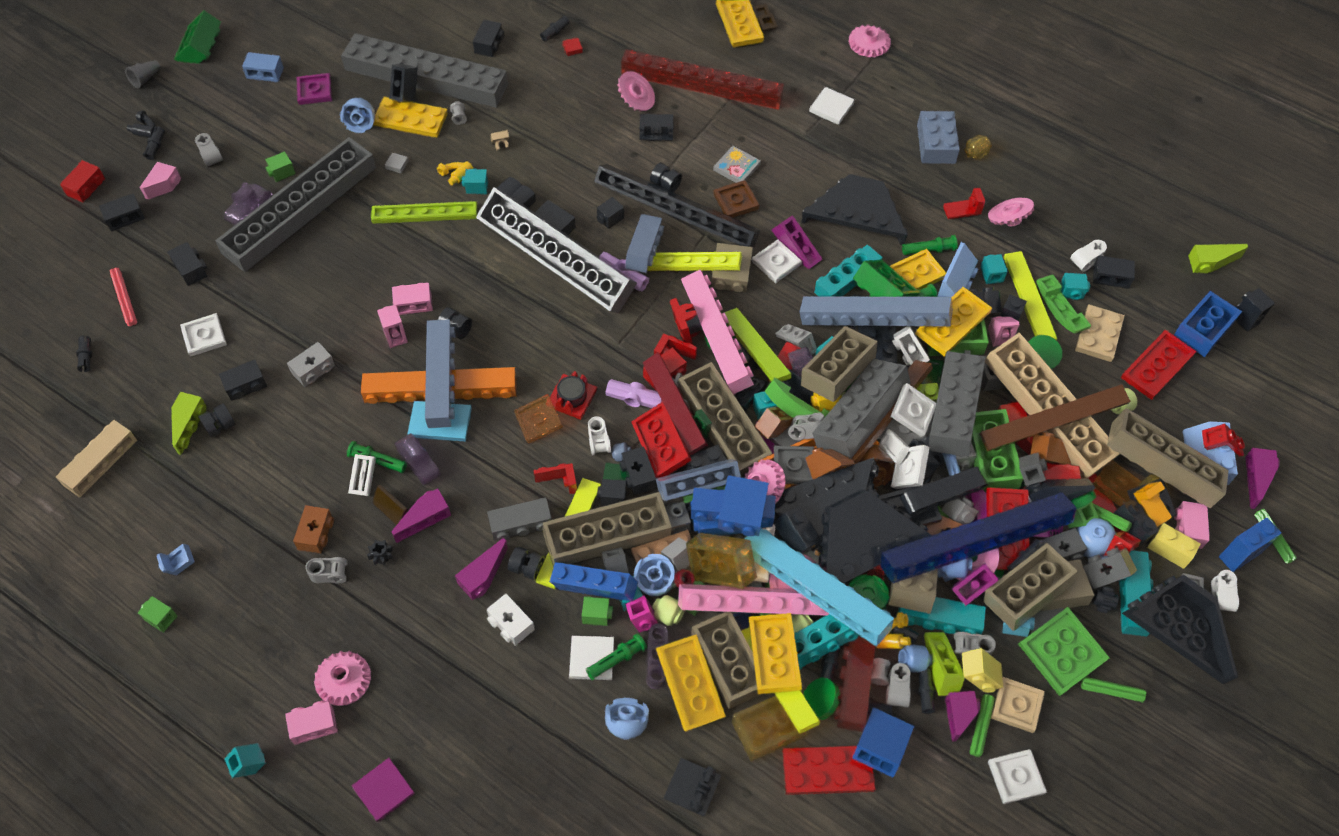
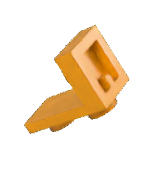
[1133,482,1171,527]

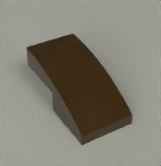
[752,4,778,32]

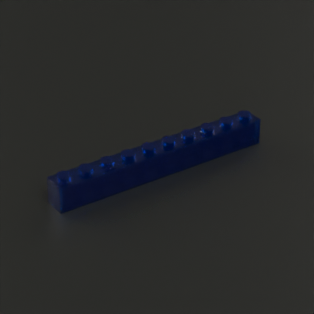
[881,493,1077,584]

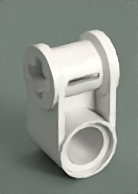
[1070,240,1107,272]
[588,417,611,456]
[1211,570,1239,612]

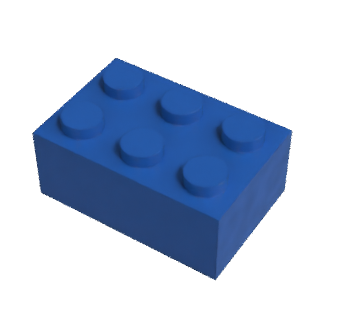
[1174,291,1242,357]

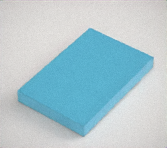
[408,401,472,442]

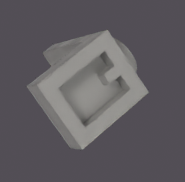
[775,324,817,361]

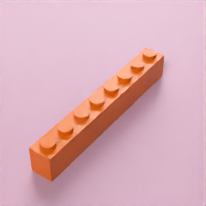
[361,367,516,404]

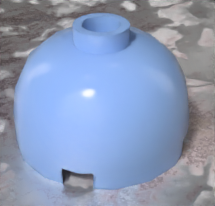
[340,98,375,133]
[1077,518,1116,558]
[634,554,676,597]
[605,698,649,740]

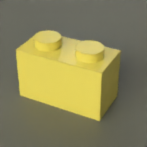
[1147,523,1201,569]
[962,648,1003,693]

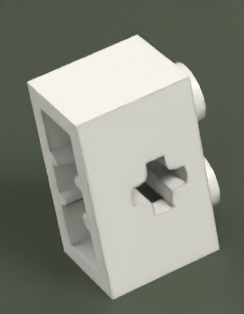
[487,594,535,646]

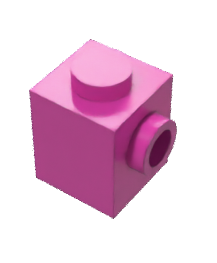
[626,596,658,633]

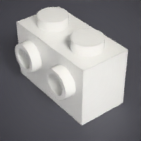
[892,326,930,366]

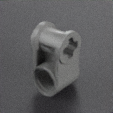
[195,133,223,167]
[788,413,824,440]
[306,557,348,583]
[953,632,996,659]
[886,663,910,707]

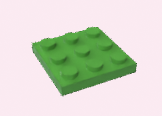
[1018,607,1109,696]

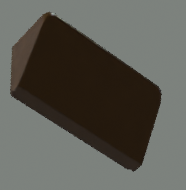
[373,484,408,525]

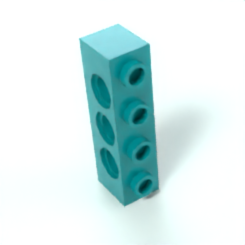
[814,244,883,297]
[794,614,859,670]

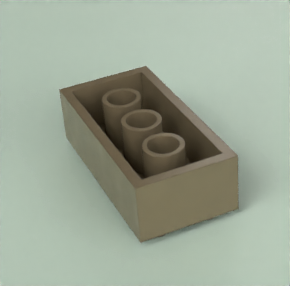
[801,326,878,402]
[889,536,940,613]
[984,543,1078,631]
[691,612,761,709]

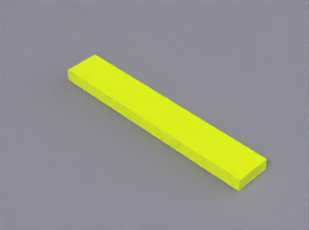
[1003,251,1057,340]
[647,252,742,271]
[536,478,601,589]
[741,627,819,734]

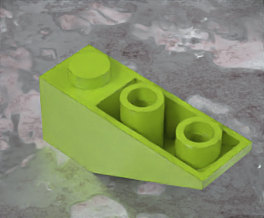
[172,392,207,455]

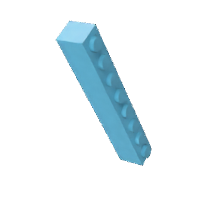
[742,528,894,647]

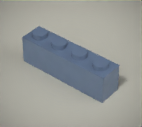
[625,214,664,273]
[656,459,741,501]

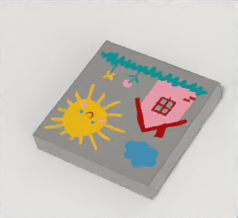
[713,146,761,183]

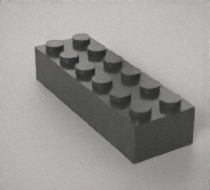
[929,351,986,457]
[812,359,911,459]

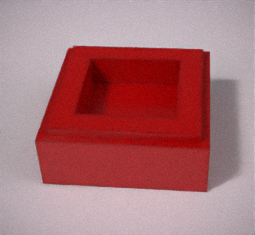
[562,38,583,56]

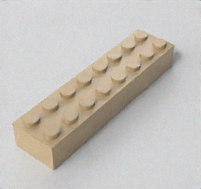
[985,332,1120,479]

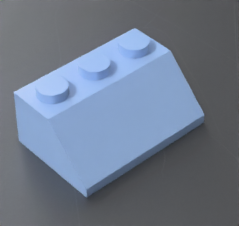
[938,242,978,297]
[1183,421,1238,485]

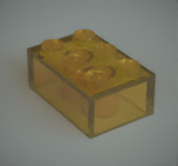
[686,533,757,589]
[732,696,811,761]

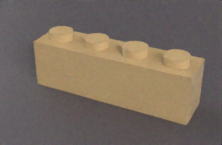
[56,420,137,498]

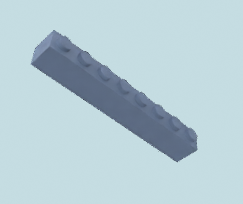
[800,296,953,326]

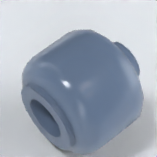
[611,442,632,461]

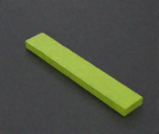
[371,201,477,224]
[721,308,791,382]

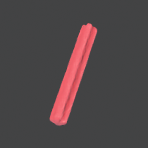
[110,267,137,326]

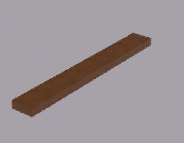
[852,360,933,465]
[979,384,1131,452]

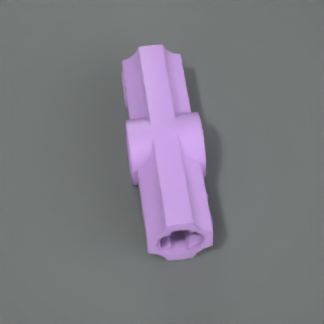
[600,252,649,291]
[606,379,662,408]

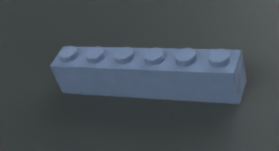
[425,319,455,428]

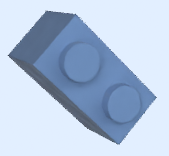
[242,52,284,82]

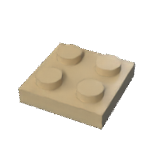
[991,677,1044,733]

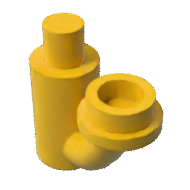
[437,161,474,185]
[876,612,911,649]

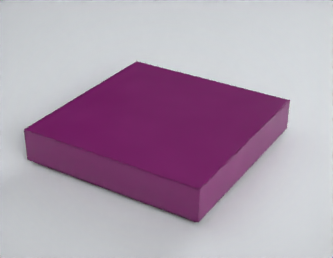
[297,73,332,105]
[352,758,415,823]

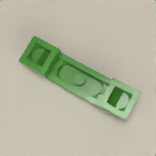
[1037,274,1091,334]
[765,377,829,421]

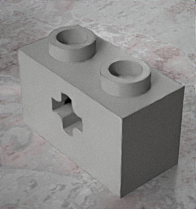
[287,342,335,387]

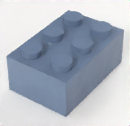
[917,111,959,164]

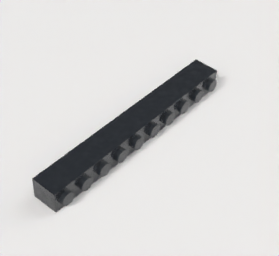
[594,164,760,247]

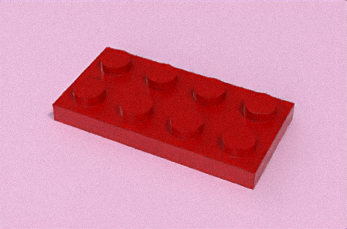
[1121,330,1196,400]
[631,402,692,479]
[986,488,1029,570]
[782,746,875,795]

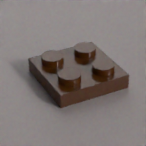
[713,180,759,218]

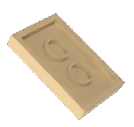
[1075,304,1124,362]

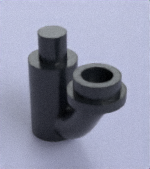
[127,110,155,138]

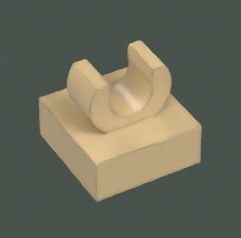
[490,130,509,150]

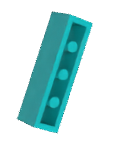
[1119,551,1153,636]
[897,597,986,635]

